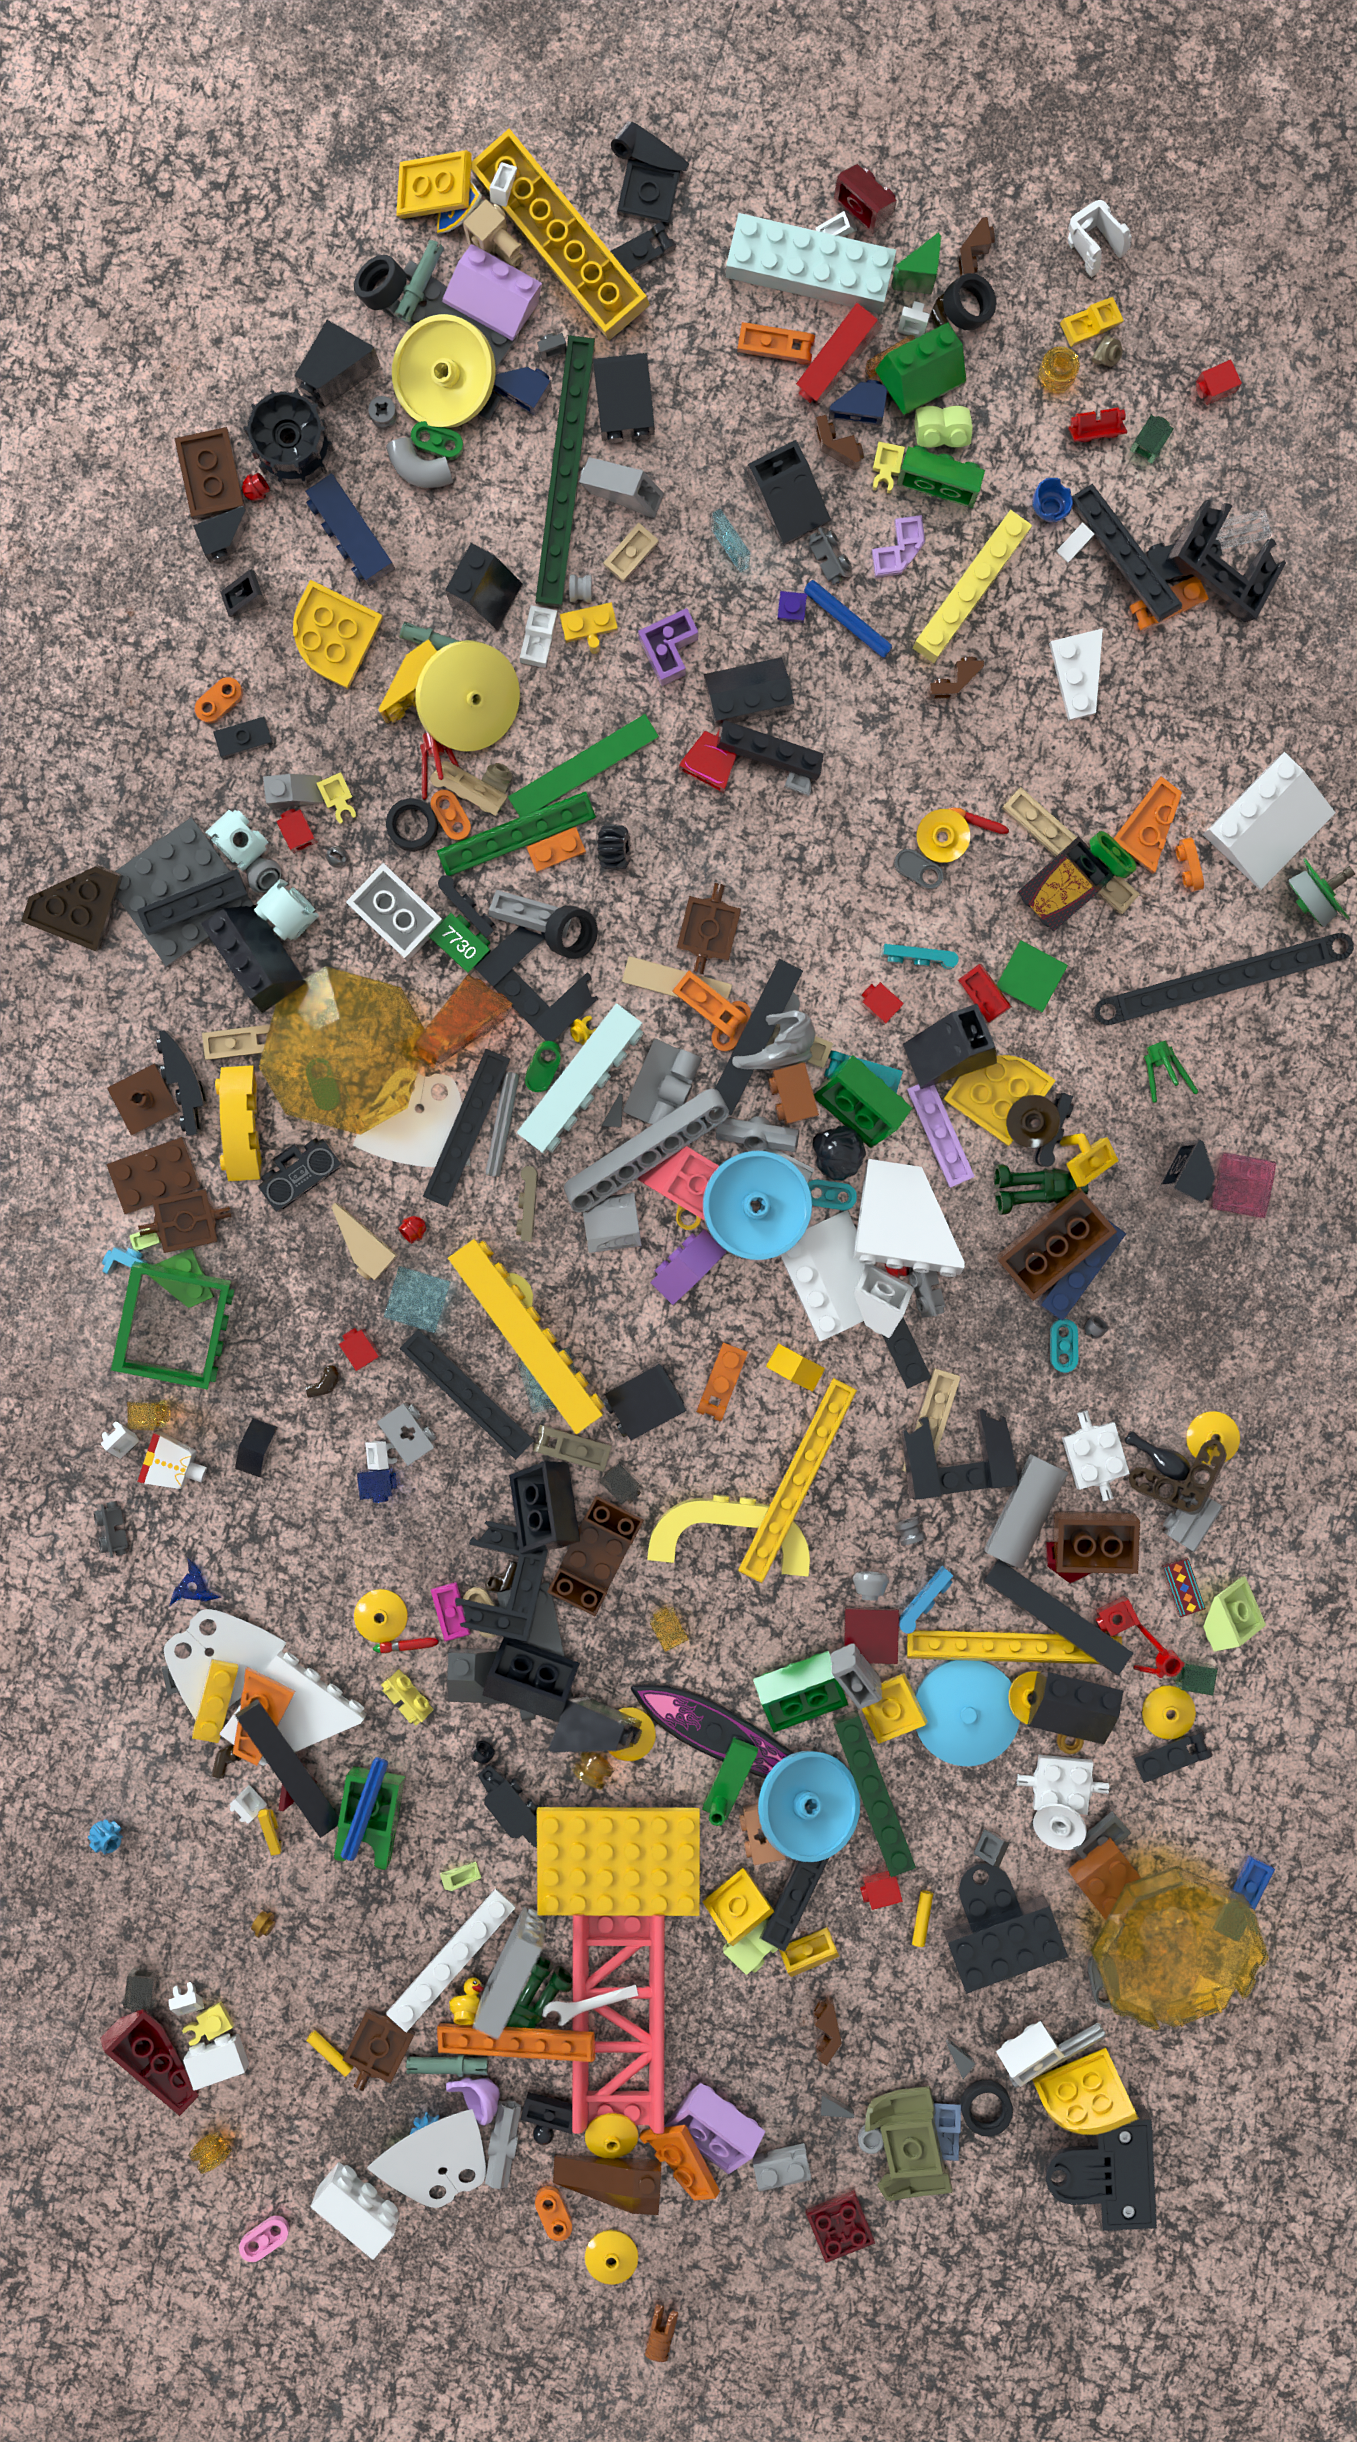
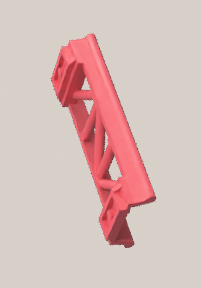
[572,1914,665,2134]

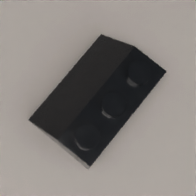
[703,657,795,727]
[1158,1139,1216,1204]
[509,1461,580,1554]
[482,1637,580,1723]
[1027,1672,1124,1745]

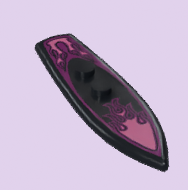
[631,1684,794,1779]

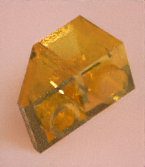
[127,1400,170,1431]

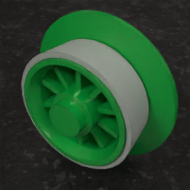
[1289,858,1356,927]

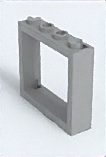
[473,1907,547,2039]

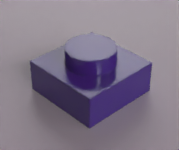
[777,591,807,623]

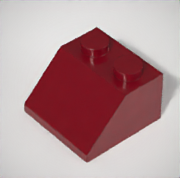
[834,164,897,234]

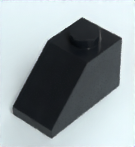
[193,506,250,563]

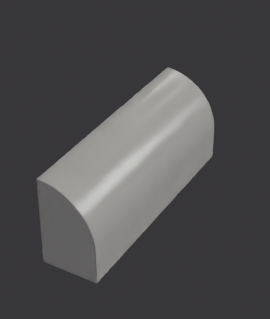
[984,1454,1069,1569]

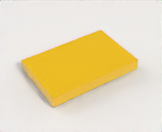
[396,150,472,219]

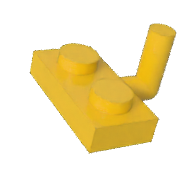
[559,602,618,654]
[1060,1133,1119,1187]

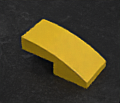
[1060,297,1124,347]

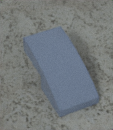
[934,2103,961,2161]

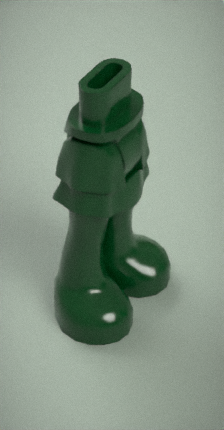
[994,1164,1088,1215]
[504,1956,573,2029]

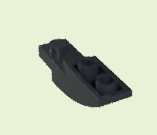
[156,1030,208,1137]

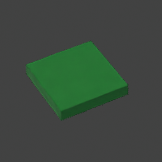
[996,940,1068,1013]

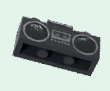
[258,1138,345,1212]

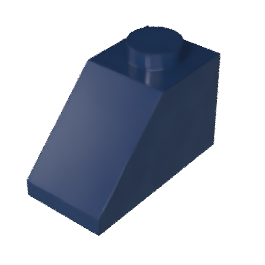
[492,367,552,417]
[828,380,887,426]

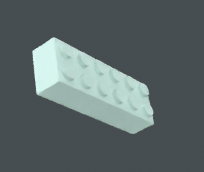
[726,213,896,314]
[517,1003,643,1154]

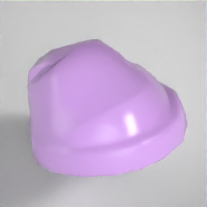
[446,2077,500,2126]

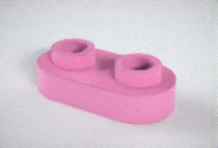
[239,2216,290,2262]

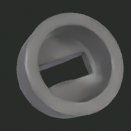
[326,846,349,868]
[1084,1315,1109,1339]

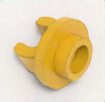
[570,1016,597,1045]

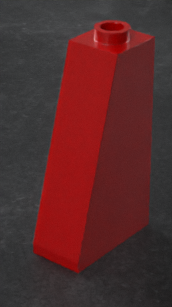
[796,303,883,404]

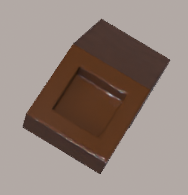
[957,217,995,276]
[814,415,864,470]
[928,657,984,700]
[812,1995,842,2066]

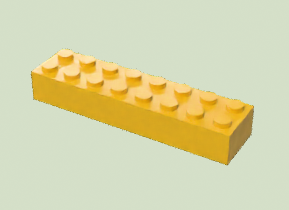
[471,128,650,341]
[448,1239,605,1435]

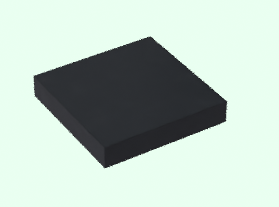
[617,159,681,226]

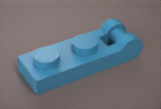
[899,1565,953,1634]

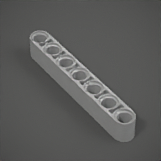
[564,1089,729,1213]

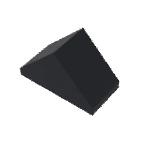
[220,569,269,617]
[235,1418,278,1477]

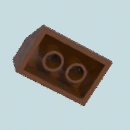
[1053,1512,1140,1574]

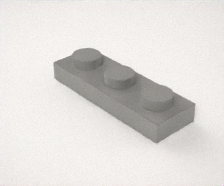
[488,890,572,938]

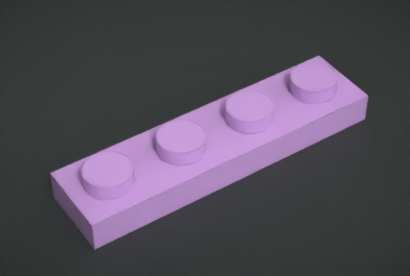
[906,1084,975,1188]

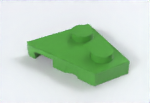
[148,1248,215,1308]

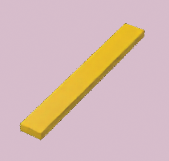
[738,1378,857,1584]
[907,1630,1122,1664]

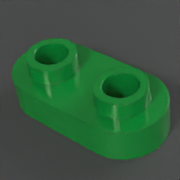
[411,421,464,460]
[1090,831,1136,878]

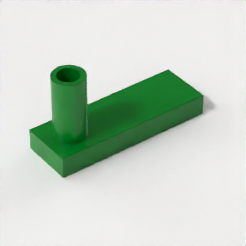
[702,1738,758,1826]

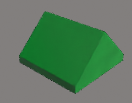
[891,232,942,295]

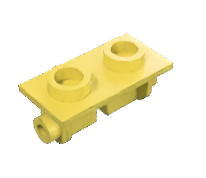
[381,1669,434,1726]

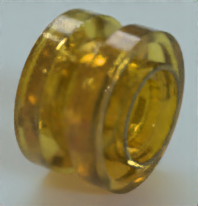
[1038,346,1080,392]
[571,1752,614,1790]
[188,2131,232,2174]

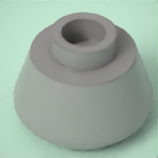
[246,857,282,893]
[853,1571,889,1601]

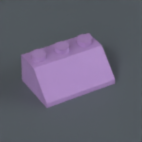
[442,244,542,341]
[665,2083,766,2174]

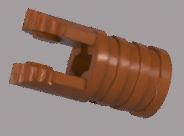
[645,2304,679,2362]

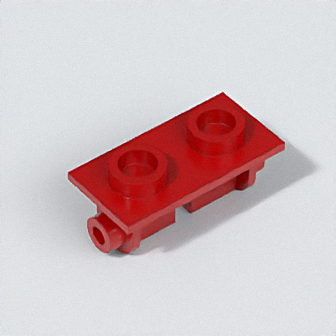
[1068,407,1127,442]

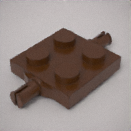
[677,883,741,974]
[138,1189,231,1253]
[343,2002,415,2091]

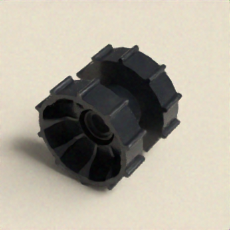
[243,389,335,488]

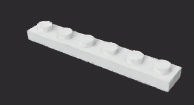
[386,1888,516,2032]

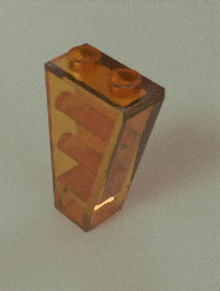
[411,974,513,1069]

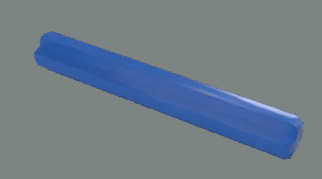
[804,580,892,657]
[341,1757,388,1861]

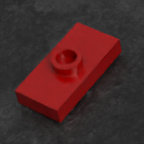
[958,964,1012,1023]

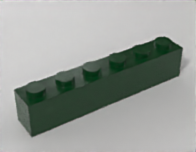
[832,1710,916,1877]

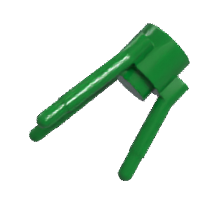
[1144,1040,1198,1103]

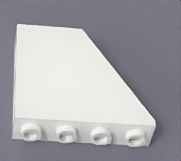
[853,1159,965,1277]
[220,1651,367,1766]

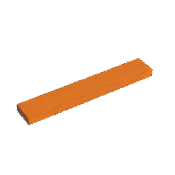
[437,2023,596,2062]

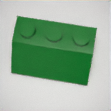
[875,323,966,415]
[896,446,985,509]
[813,1055,912,1148]
[753,1651,849,1733]

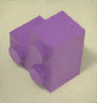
[638,608,699,687]
[650,1229,727,1305]

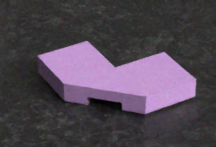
[872,515,925,578]

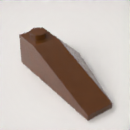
[553,2154,661,2215]

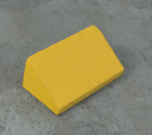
[779,1927,840,1977]

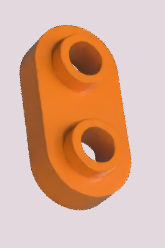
[195,677,243,724]
[430,790,472,841]
[1175,837,1204,892]
[711,1001,752,1052]
[535,2186,573,2241]

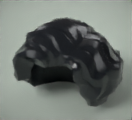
[812,1126,866,1181]

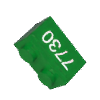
[429,913,491,975]

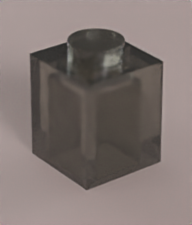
[599,1460,642,1505]
[123,1968,160,2013]

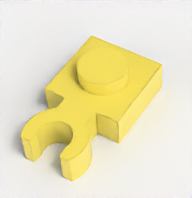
[872,442,905,494]
[316,772,356,823]
[182,2001,234,2046]

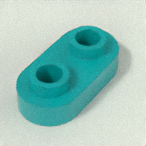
[807,1179,857,1210]
[1050,1319,1079,1373]

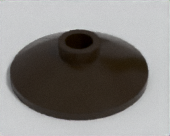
[1006,1095,1060,1149]

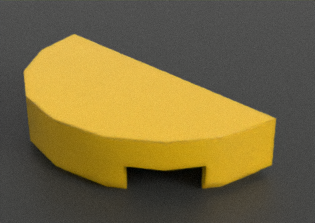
[258,1808,282,1856]

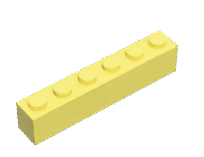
[913,509,1032,664]

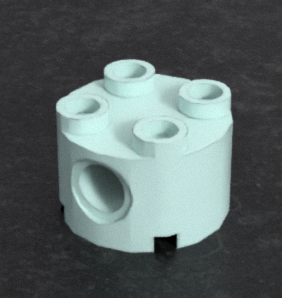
[205,810,268,872]
[254,879,319,940]

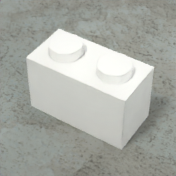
[996,2021,1065,2087]
[183,2033,249,2090]

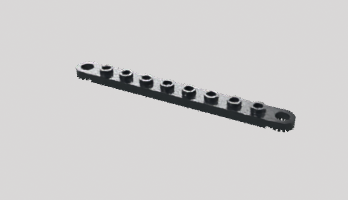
[1093,933,1354,1026]

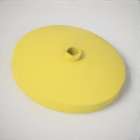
[392,315,496,428]
[416,640,520,751]

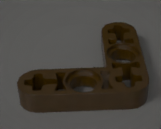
[1129,1440,1227,1515]

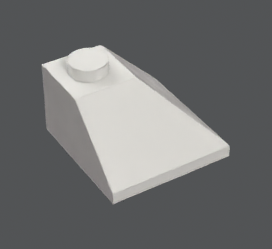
[854,1264,914,1338]

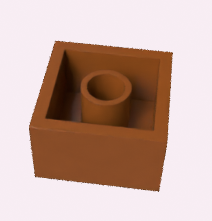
[768,1062,819,1126]
[1067,1837,1150,1922]

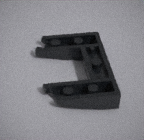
[1166,500,1286,623]
[474,926,598,1042]
[901,1409,1018,1500]
[455,1521,550,1643]

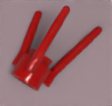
[420,732,460,800]
[1133,1624,1185,1678]

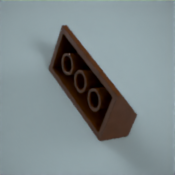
[997,1187,1117,1301]

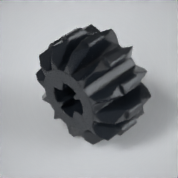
[597,824,631,871]

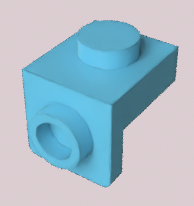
[102,1247,148,1274]

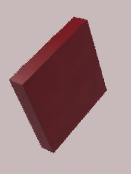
[844,1608,899,1664]
[805,2190,875,2263]

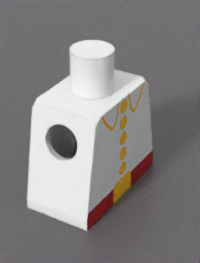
[137,1431,207,1489]

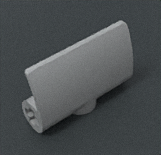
[623,1039,702,1125]

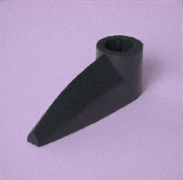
[611,121,689,171]

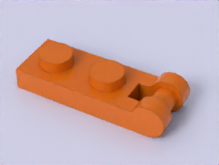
[737,322,815,365]
[1129,576,1209,631]
[672,970,748,1039]
[696,1342,748,1422]

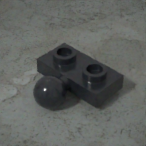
[520,2092,572,2145]

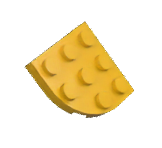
[293,580,384,689]
[943,1055,1056,1146]
[1032,2048,1138,2135]

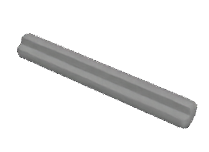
[486,1072,519,1177]
[1009,2023,1106,2088]

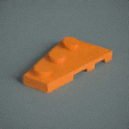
[1113,776,1182,874]
[233,1667,296,1766]
[638,2125,720,2201]

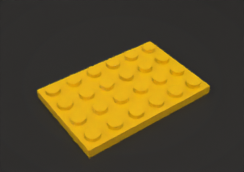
[537,1807,700,1916]

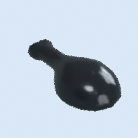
[1125,1431,1191,1481]

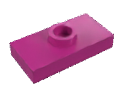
[431,1582,471,1642]

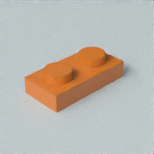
[526,827,586,873]

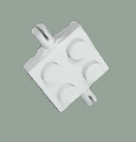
[1062,1410,1130,1501]
[1016,1754,1109,1815]

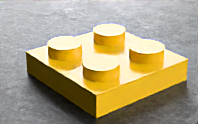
[862,1673,928,1744]
[702,1868,775,1946]

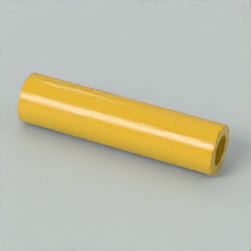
[912,1890,934,1947]
[306,2030,354,2077]

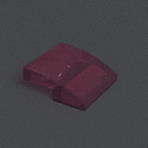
[1211,1152,1276,1218]

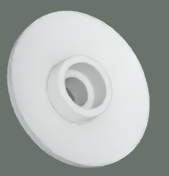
[1033,1804,1087,1850]

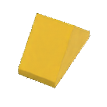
[766,1343,825,1392]

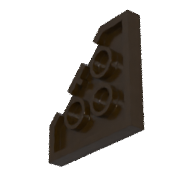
[21,865,123,951]

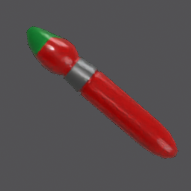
[373,1638,439,1654]

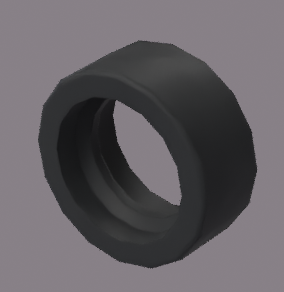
[354,254,407,311]
[943,273,997,331]
[385,798,438,852]
[545,905,598,959]
[961,2079,1013,2137]

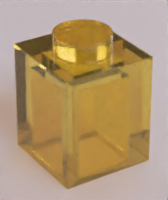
[650,1607,689,1652]

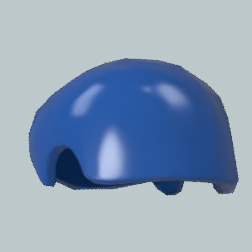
[1032,477,1073,523]

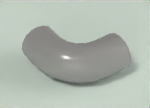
[386,437,453,489]

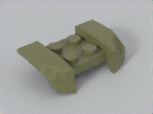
[865,2086,953,2201]

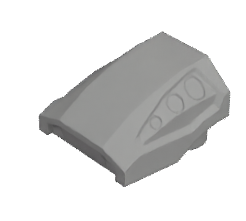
[583,1193,642,1253]

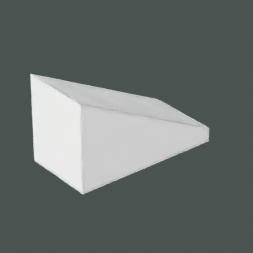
[490,162,517,207]
[816,211,857,237]
[1056,522,1094,563]

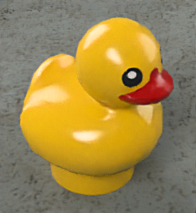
[449,1977,484,2025]

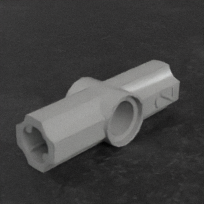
[716,1116,800,1152]
[485,2100,521,2189]

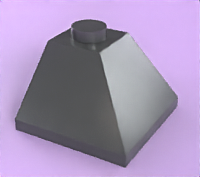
[447,1647,502,1704]

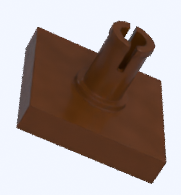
[107,1063,181,1136]

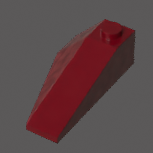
[100,2009,199,2116]

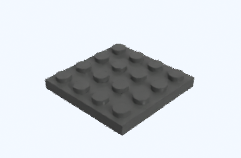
[115,817,254,967]

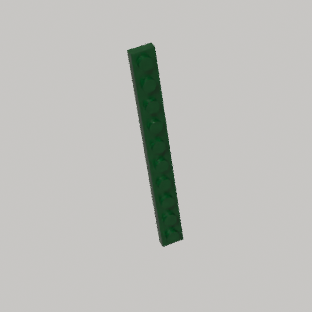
[535,335,595,607]

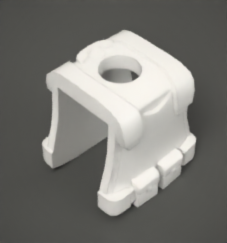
[1068,200,1132,277]

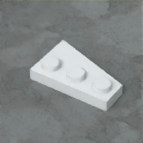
[1049,629,1103,721]

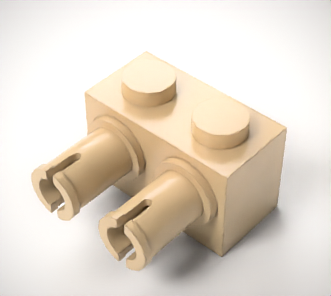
[463,199,524,268]

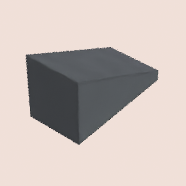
[601,1093,623,1128]
[945,2038,975,2079]
[820,2090,854,2118]

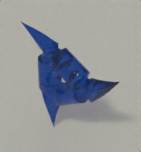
[169,1557,221,1607]

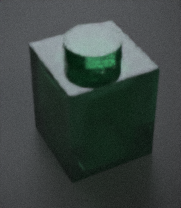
[1130,414,1174,464]
[1173,1659,1218,1696]

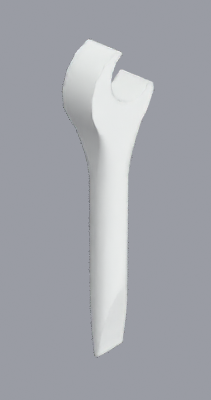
[542,1985,638,2026]

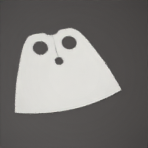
[353,1068,470,1167]
[164,1609,287,1720]
[367,2109,486,2208]

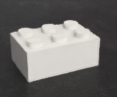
[346,863,443,961]
[311,2162,400,2260]

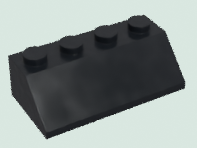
[201,905,307,1013]

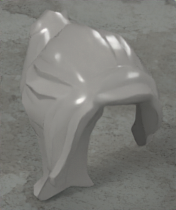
[732,1010,816,1069]

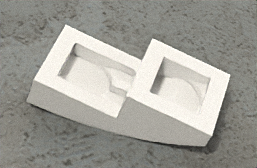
[520,605,557,668]

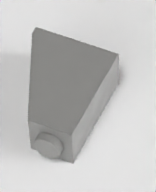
[579,457,664,518]

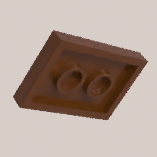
[174,427,245,520]
[106,1137,202,1215]

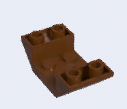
[547,1495,644,1616]

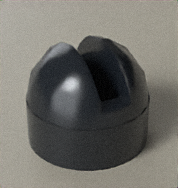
[471,1741,495,1765]

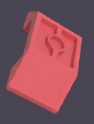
[637,1146,719,1221]

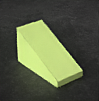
[129,1229,161,1251]
[440,1862,481,1891]

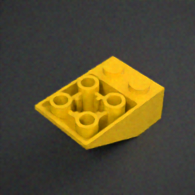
[378,639,437,724]

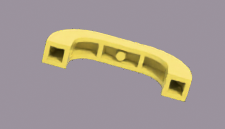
[647,1495,810,1577]

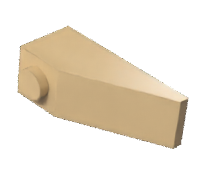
[331,1203,399,1280]

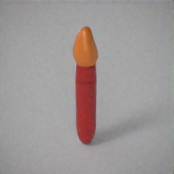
[948,807,1009,835]

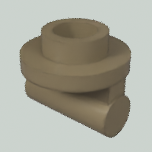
[1091,335,1123,367]
[481,763,512,794]

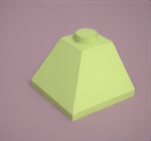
[1203,1576,1266,1651]

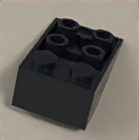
[747,440,831,545]
[903,1004,997,1089]

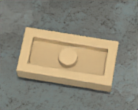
[603,523,659,583]

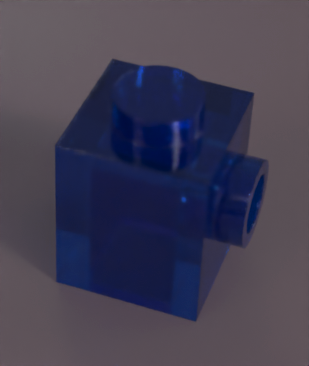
[357,1467,399,1503]

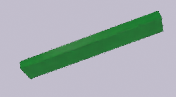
[508,714,659,817]
[436,791,596,876]

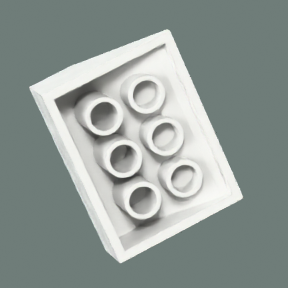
[1203,752,1336,890]
[780,1210,865,1341]

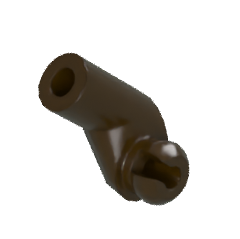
[931,294,951,328]
[305,1365,340,1398]
[485,1560,517,1593]
[211,1744,242,1779]

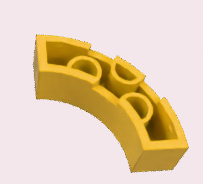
[215,1066,262,1181]

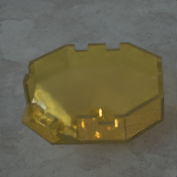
[259,966,429,1135]
[1090,1866,1269,2030]

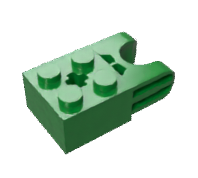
[334,1766,406,1870]

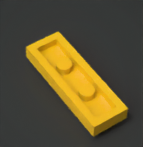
[192,1659,238,1743]

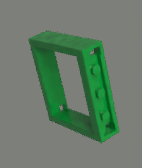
[111,1261,235,1390]

